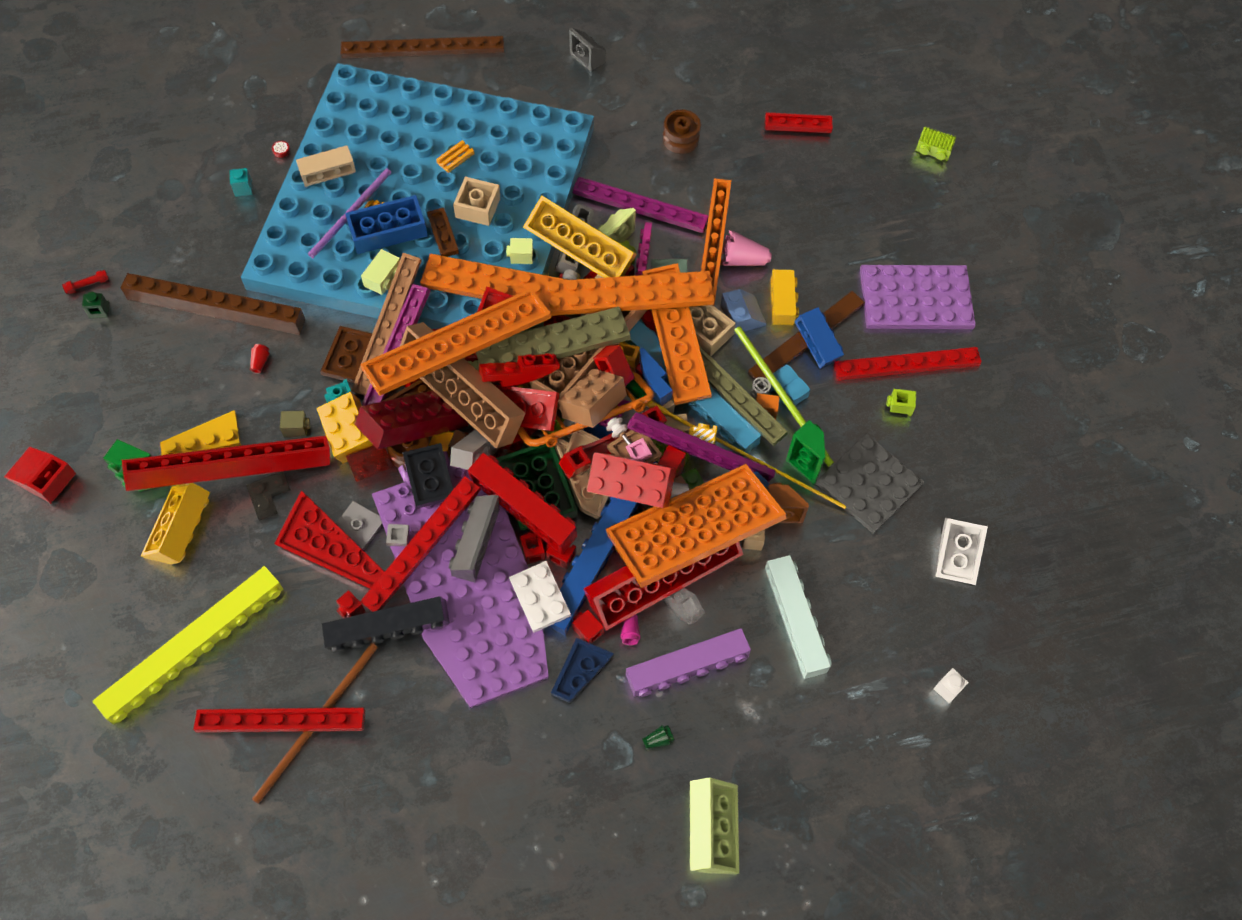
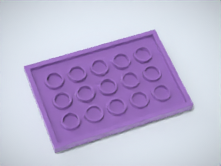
[860,265,975,329]

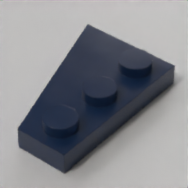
[551,638,614,703]

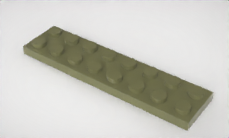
[476,307,631,364]

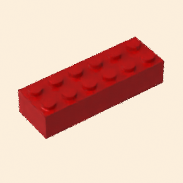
[467,453,577,555]

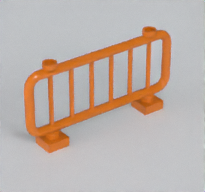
[518,372,655,447]

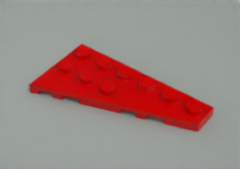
[274,491,385,589]

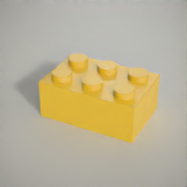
[317,392,376,464]

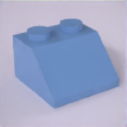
[721,289,766,334]

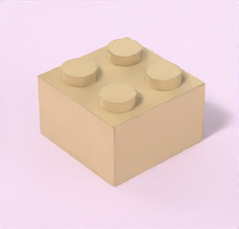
[453,177,500,226]

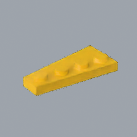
[160,410,241,455]

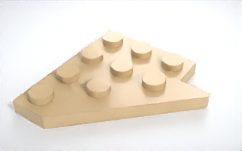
[554,430,608,519]

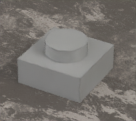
[386,524,409,546]

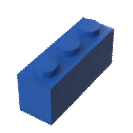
[794,307,844,369]

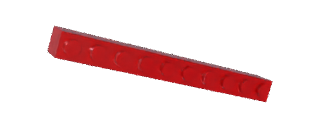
[122,436,330,491]

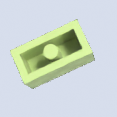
[361,249,400,295]

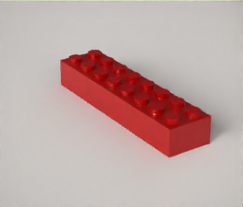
[584,542,743,631]

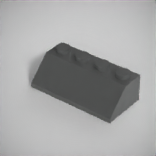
[449,495,500,583]

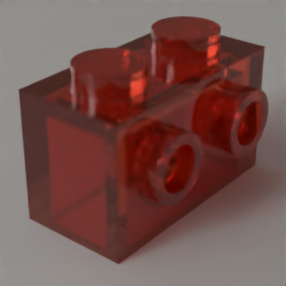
[346,445,392,482]

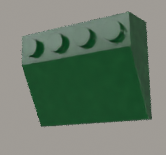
[496,444,577,530]

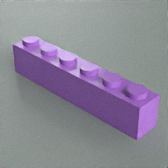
[626,628,751,697]

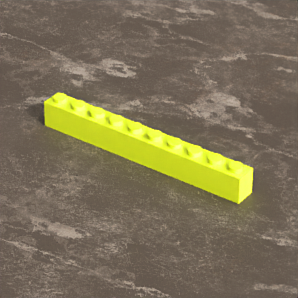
[92,566,283,725]

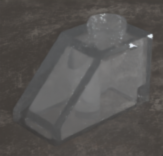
[663,588,705,625]

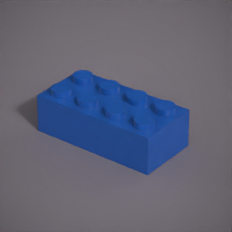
[345,195,428,254]

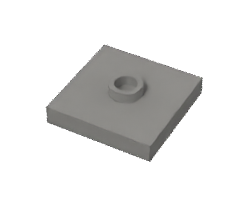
[336,501,383,551]

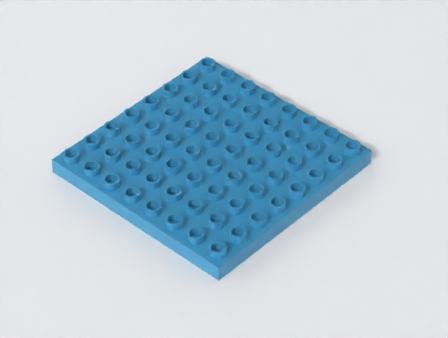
[241,63,594,332]

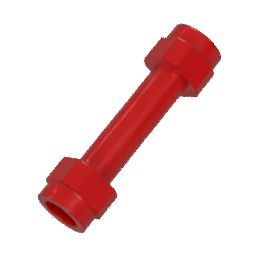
[62,270,109,295]

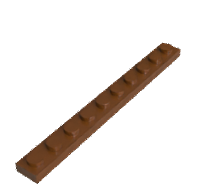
[341,36,504,59]

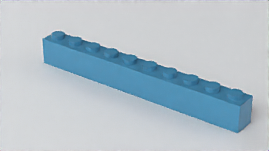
[625,319,761,457]

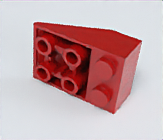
[4,447,76,504]

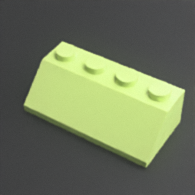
[690,778,739,874]

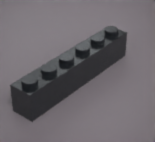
[322,596,450,653]

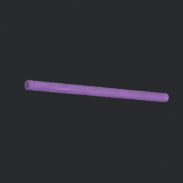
[308,168,391,258]

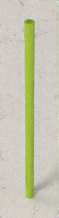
[734,326,834,467]

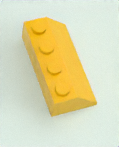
[141,483,210,565]

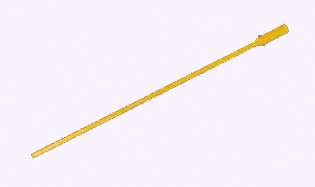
[645,400,846,509]

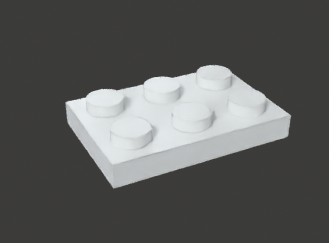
[509,561,571,633]

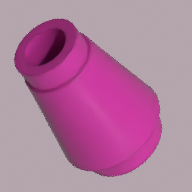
[620,615,641,646]

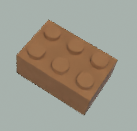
[558,368,627,428]

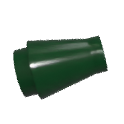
[642,725,675,750]

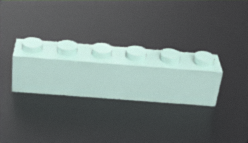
[765,555,832,679]

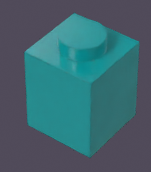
[230,168,253,197]

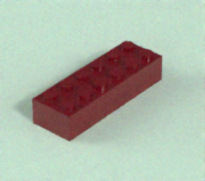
[355,391,469,449]

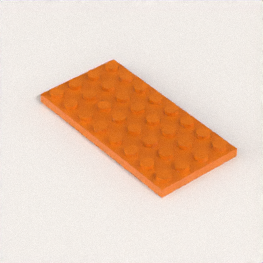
[606,464,786,588]

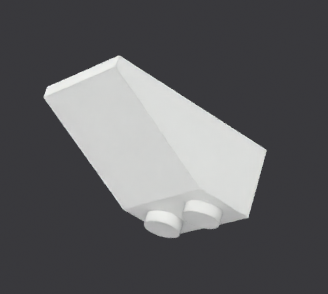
[935,518,988,585]

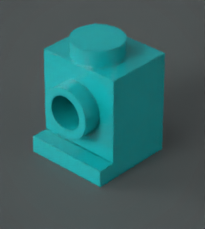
[324,379,351,403]

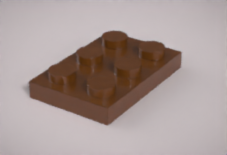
[320,326,372,383]

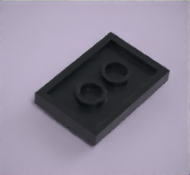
[402,443,453,509]

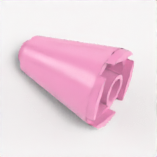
[721,231,772,266]

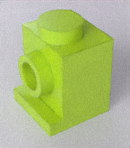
[886,389,916,416]

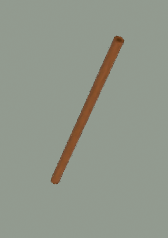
[252,643,378,804]

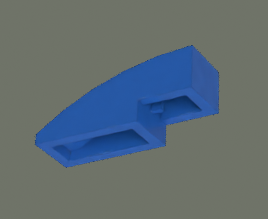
[639,347,673,406]

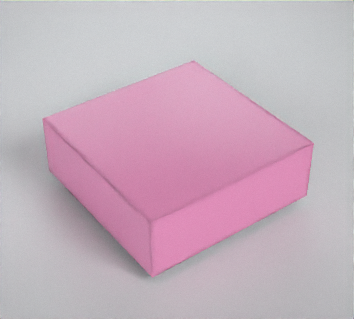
[626,438,652,461]

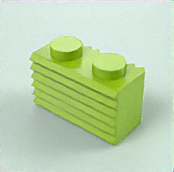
[916,127,956,161]

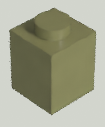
[280,411,310,437]

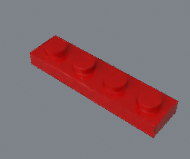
[765,113,833,133]

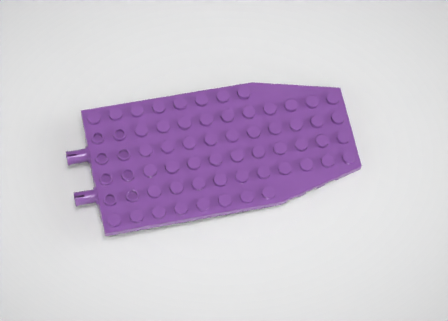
[372,451,549,708]

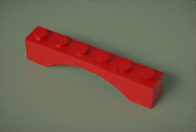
[559,405,667,479]

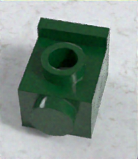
[82,292,110,318]

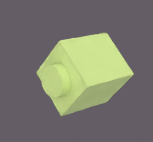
[507,238,533,264]

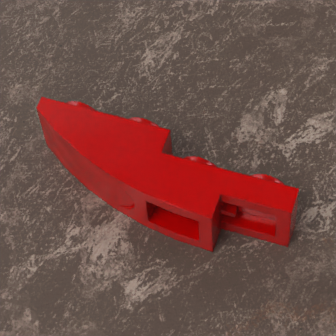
[479,353,560,387]

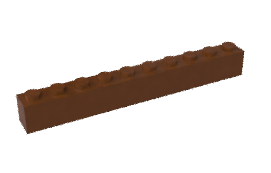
[120,273,305,335]

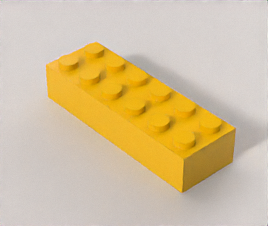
[523,195,637,278]

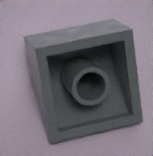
[569,28,606,72]

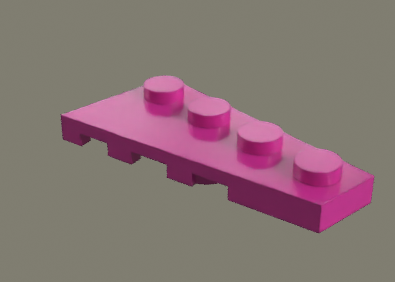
[635,222,652,276]

